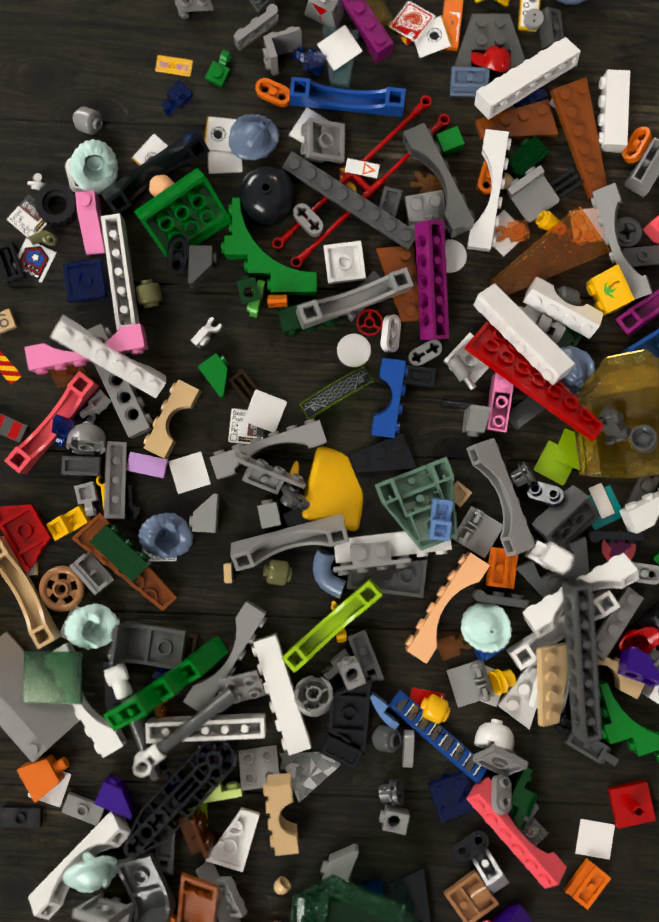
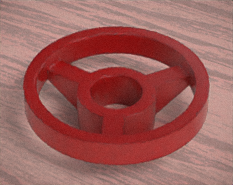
[356,309,383,336]

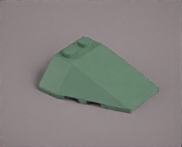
[375,457,458,551]

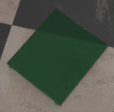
[23,651,83,704]

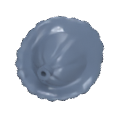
[228,114,280,161]
[558,346,596,398]
[138,513,193,558]

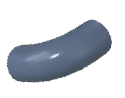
[313,549,347,599]

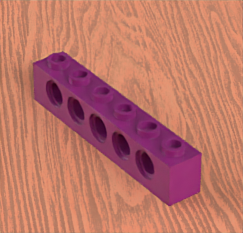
[415,220,449,340]

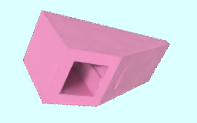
[487,373,514,432]

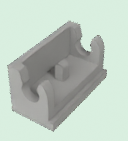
[69,552,115,595]

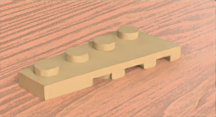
[537,642,568,727]

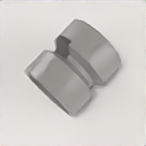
[535,313,566,345]

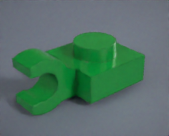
[205,49,232,89]

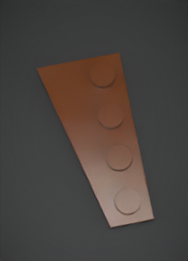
[376,245,419,323]

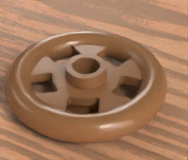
[39,566,85,612]

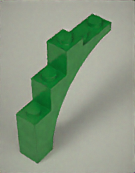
[221,198,317,296]
[598,679,659,763]

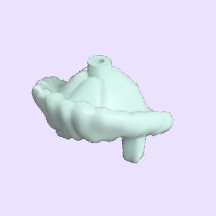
[69,139,118,195]
[461,602,512,653]
[64,603,120,649]
[63,852,118,893]

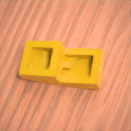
[46,505,91,541]

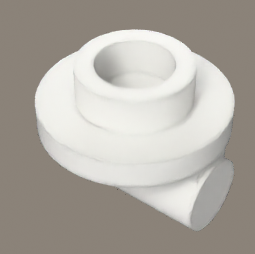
[27,173,47,190]

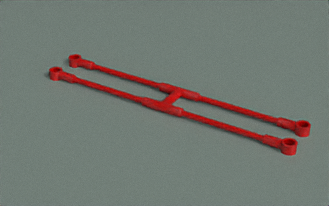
[272,95,450,270]

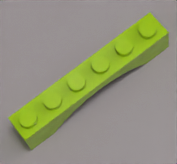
[281,577,383,673]

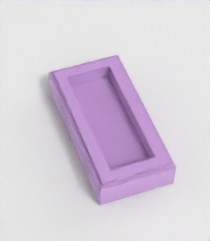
[126,452,168,478]

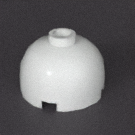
[474,719,514,753]

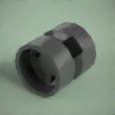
[630,425,659,454]

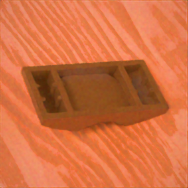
[177,872,221,922]

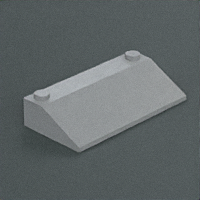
[0,631,80,763]

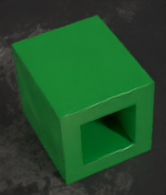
[434,126,465,158]

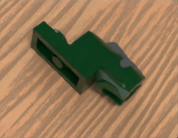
[508,765,539,831]

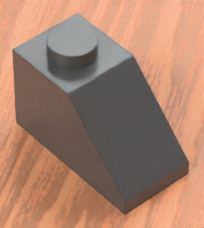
[188,245,218,288]

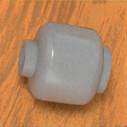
[73,106,103,135]

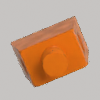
[17,754,69,803]

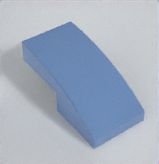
[429,498,453,542]
[370,691,399,730]

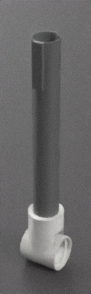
[104,663,163,781]
[133,686,238,777]

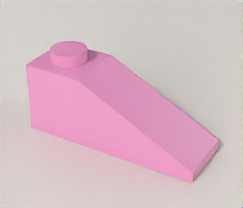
[75,191,106,255]

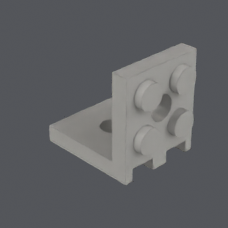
[72,893,135,922]

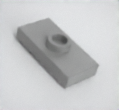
[61,792,105,826]

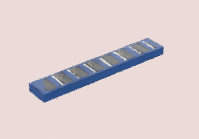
[388,690,487,783]

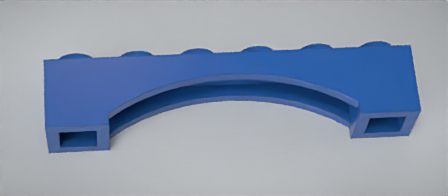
[289,77,406,117]

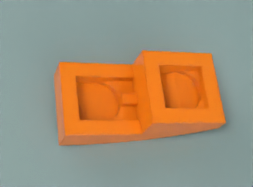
[267,294,288,308]

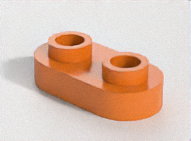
[255,78,290,107]
[622,127,652,163]
[477,161,491,195]

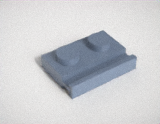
[449,66,490,98]

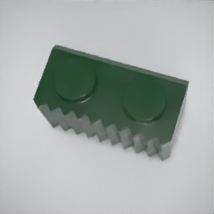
[505,136,550,180]

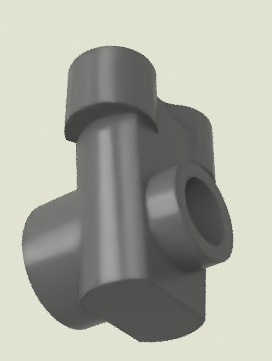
[280,484,310,510]

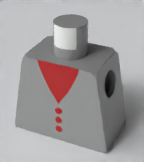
[304,0,344,30]

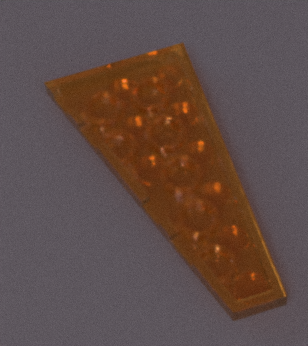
[489,206,611,295]

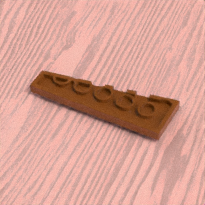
[550,77,607,200]
[72,512,178,611]

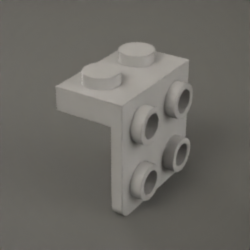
[262,26,302,76]
[507,165,559,223]

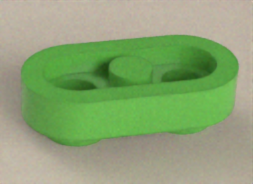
[247,279,266,318]

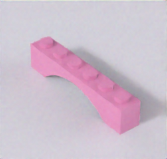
[24,324,148,375]

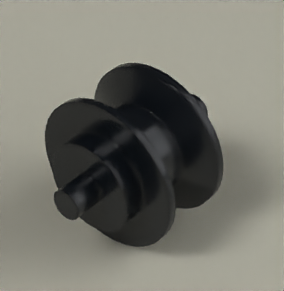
[554,710,571,734]

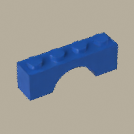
[371,357,409,438]

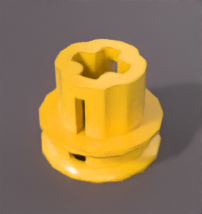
[488,669,516,696]

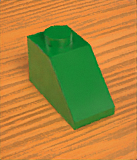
[198,353,229,400]

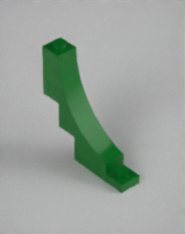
[103,636,229,731]

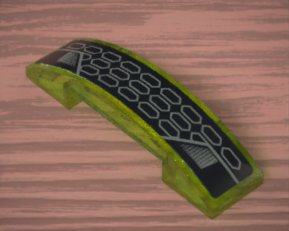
[299,366,374,420]

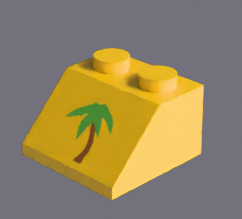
[586,264,635,316]

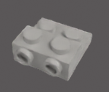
[300,118,345,163]

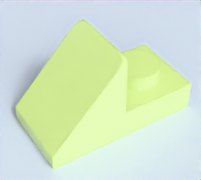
[203,778,244,803]

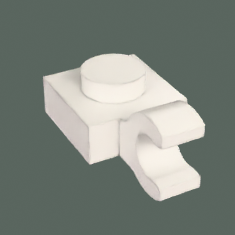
[191,317,222,348]

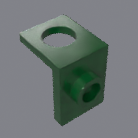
[236,275,261,304]

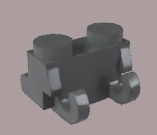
[599,406,632,445]

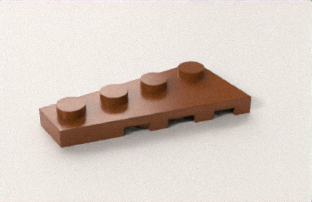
[475,99,559,140]

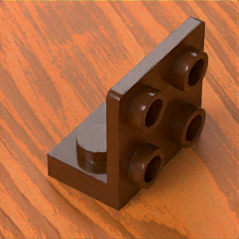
[177,807,215,859]

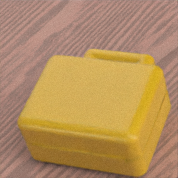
[286,446,363,531]

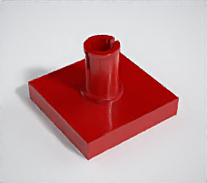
[607,780,656,829]

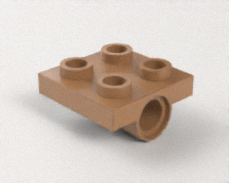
[443,869,499,922]

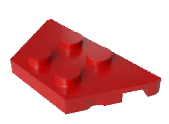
[0,504,52,573]

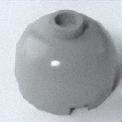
[66,421,106,456]
[294,676,333,717]

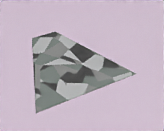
[279,752,341,803]

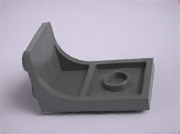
[108,621,188,669]
[115,851,177,922]

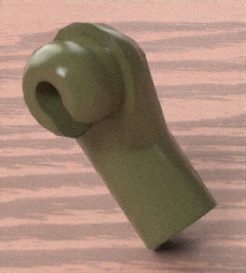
[28,230,58,246]

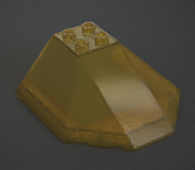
[574,349,659,479]

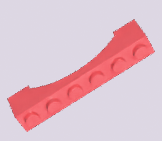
[4,371,100,474]
[466,777,567,888]

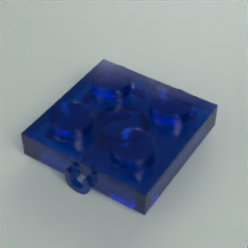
[62,259,107,303]
[427,771,475,823]

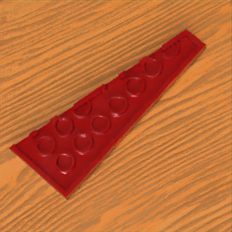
[464,321,604,442]

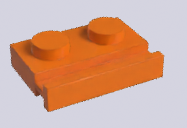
[485,547,518,589]
[563,858,611,910]

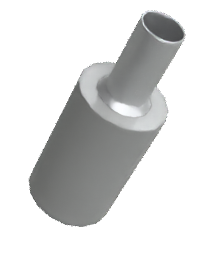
[447,355,476,390]

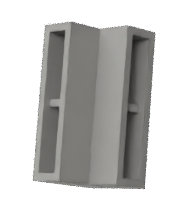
[624,137,659,197]

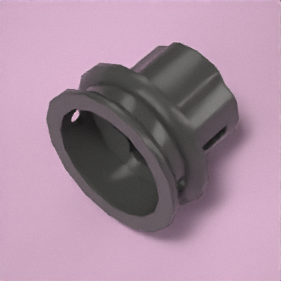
[509,460,537,488]
[379,779,404,806]

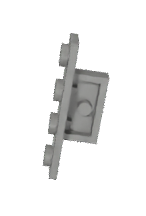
[233,451,306,495]
[333,541,412,576]
[196,861,248,922]

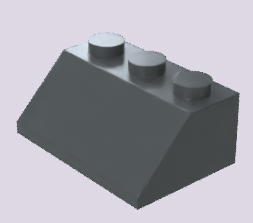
[531,485,600,550]

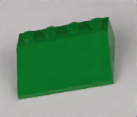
[134,168,232,261]

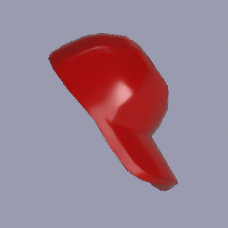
[471,46,511,72]
[619,626,659,654]

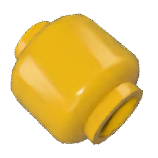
[420,694,451,724]

